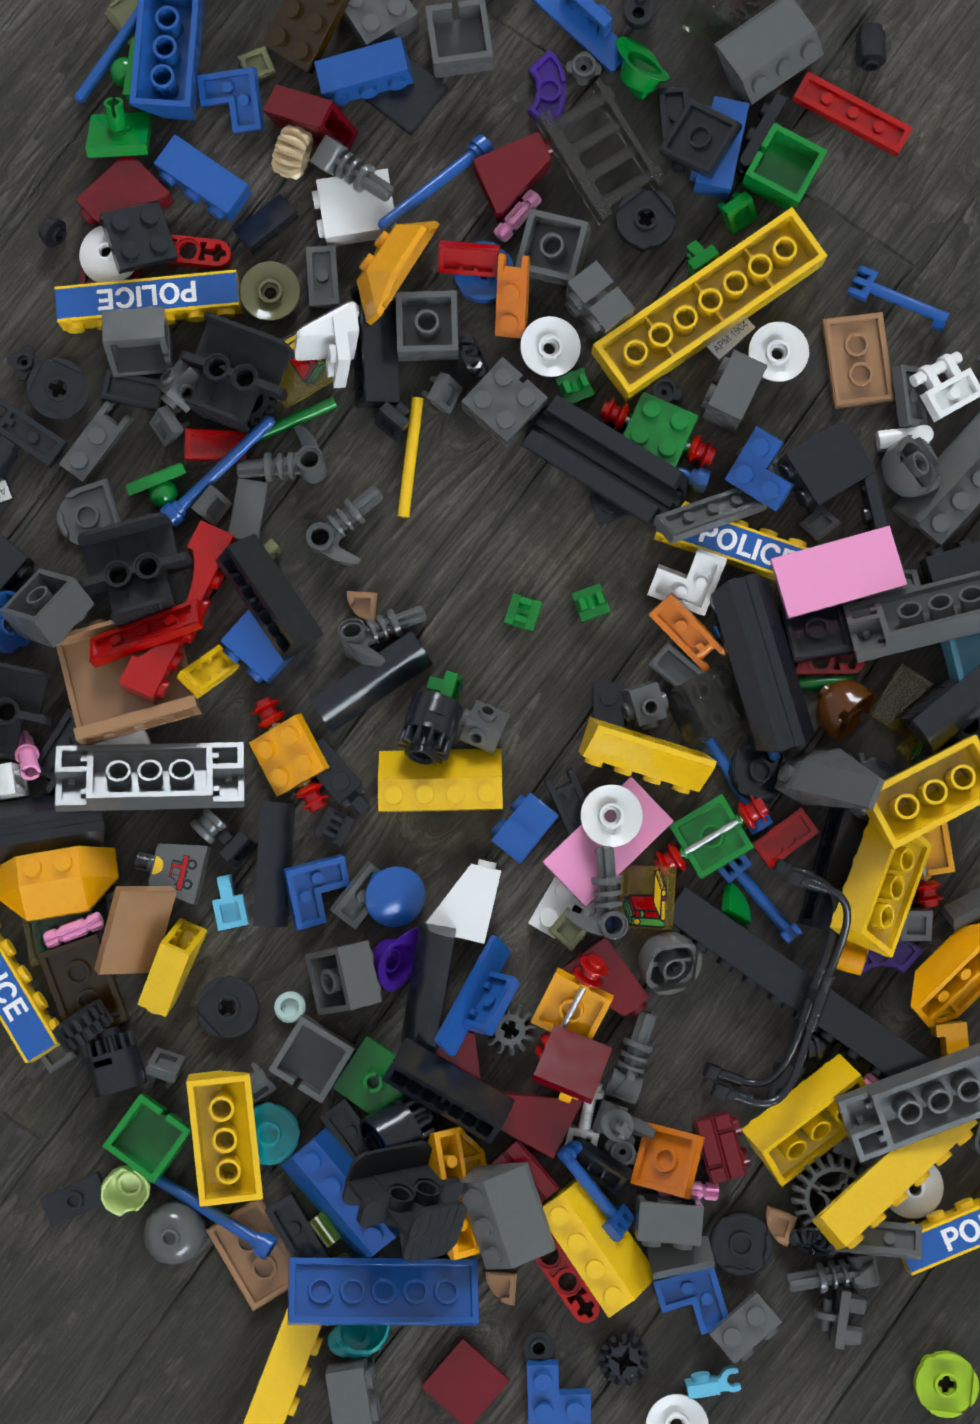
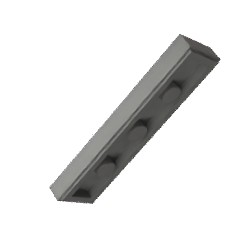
[653,488,767,544]

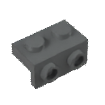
[709,1290,782,1364]

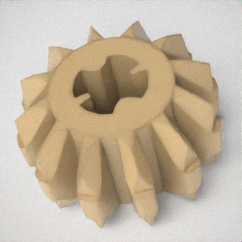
[271,125,314,180]

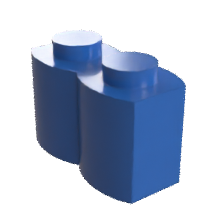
[491,792,559,864]

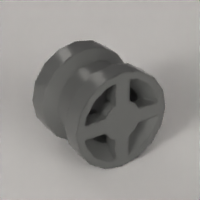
[190,808,229,844]

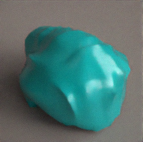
[327,1325,390,1359]

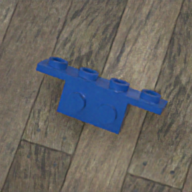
[532,0,623,73]
[434,935,520,1056]

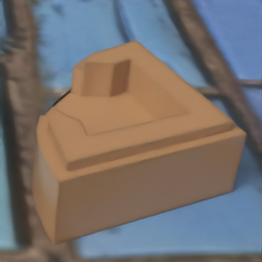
[347,591,378,623]
[765,1205,797,1247]
[486,1270,517,1306]

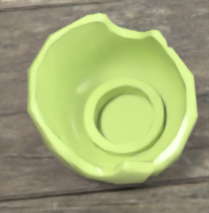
[101,1165,151,1216]

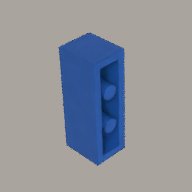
[314,37,414,107]
[689,96,750,200]
[154,134,252,223]

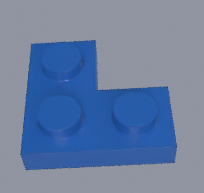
[197,67,265,134]
[725,426,794,511]
[282,854,350,930]
[653,1267,728,1335]
[527,1359,591,1424]

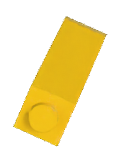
[137,918,208,1017]

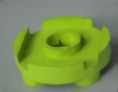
[913,1351,979,1418]

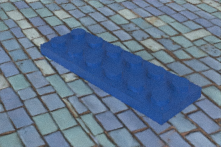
[287,1257,479,1326]

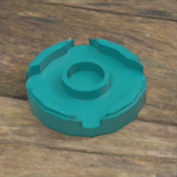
[254,1102,300,1165]

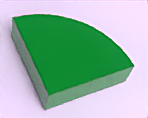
[721,883,751,925]

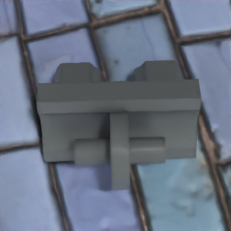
[812,1285,867,1350]

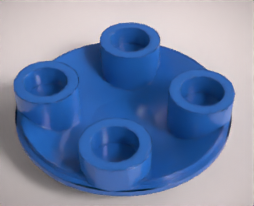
[365,866,425,927]

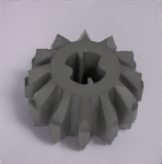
[487,1003,536,1056]

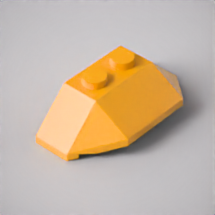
[356,221,440,325]
[0,846,119,922]
[911,923,980,1027]
[427,1127,487,1261]

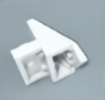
[294,301,360,388]

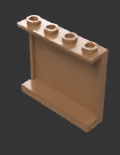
[56,619,202,745]

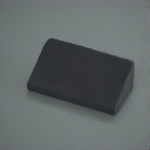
[233,194,299,254]

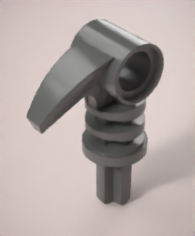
[310,134,394,202]
[236,424,328,484]
[306,486,384,566]
[338,605,427,666]
[564,846,628,940]
[605,1011,656,1105]
[592,1099,656,1142]
[787,1253,881,1294]

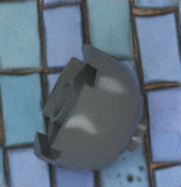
[882,435,941,498]
[638,931,702,995]
[143,1199,207,1265]

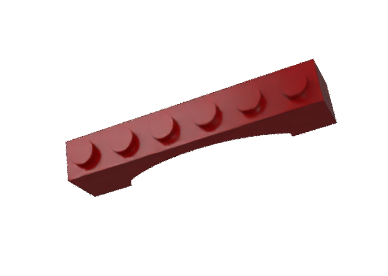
[118,520,235,705]

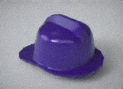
[373,928,419,991]

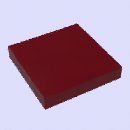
[532,1024,612,1104]
[421,1337,510,1424]

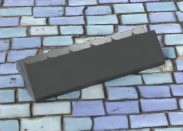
[891,412,980,547]
[843,571,980,663]
[55,742,245,812]
[835,1043,980,1163]

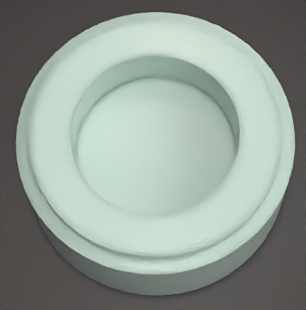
[274,991,306,1023]

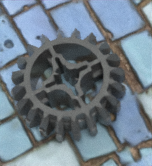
[791,1153,866,1229]

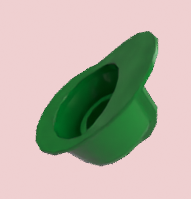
[615,37,669,99]

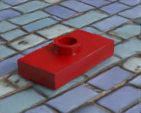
[438,240,500,278]
[184,428,246,463]
[753,807,819,869]

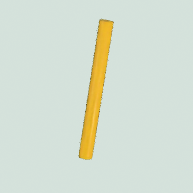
[397,397,424,518]

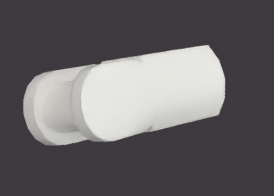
[875,425,934,453]

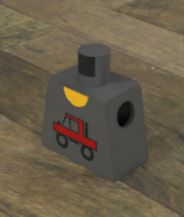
[134,843,212,904]

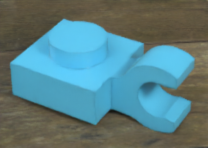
[212,874,250,931]
[684,1365,741,1400]

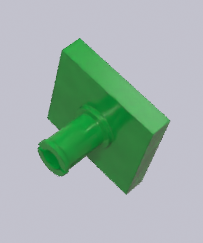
[85,97,153,158]
[332,1035,403,1115]

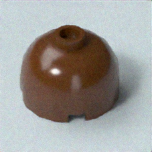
[816,679,877,741]

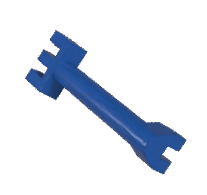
[846,266,950,332]
[717,854,803,944]
[556,1140,635,1242]

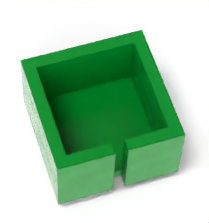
[741,122,827,211]
[102,1093,192,1184]

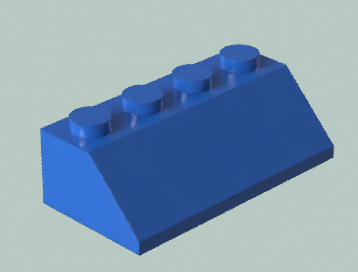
[129,0,205,121]
[281,1127,400,1258]

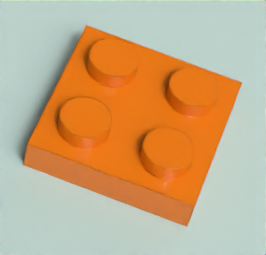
[630,1122,705,1200]

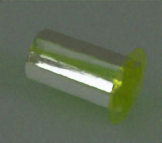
[308,1211,343,1250]

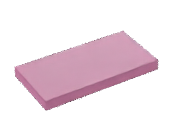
[770,526,907,619]
[542,777,674,907]

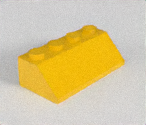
[579,717,717,794]
[865,734,980,850]
[378,748,503,812]
[830,819,932,958]
[741,1054,866,1187]
[186,1070,263,1207]
[542,1178,654,1318]

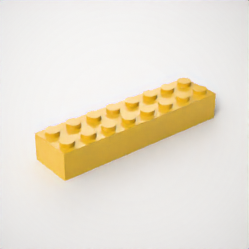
[591,207,828,402]

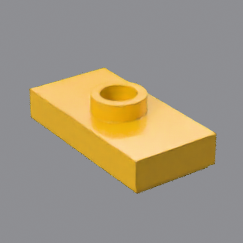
[177,644,240,699]

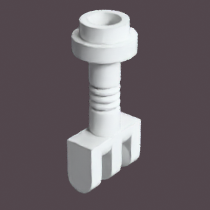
[565,1083,604,1147]

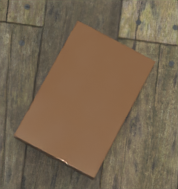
[821,312,895,410]
[94,886,177,975]
[206,1199,292,1311]

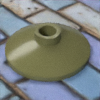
[240,261,300,321]

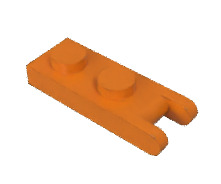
[495,253,530,338]
[649,592,725,673]

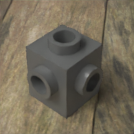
[156,359,201,413]
[621,681,669,730]
[459,700,510,754]

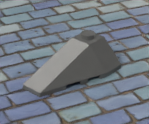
[774,747,885,810]

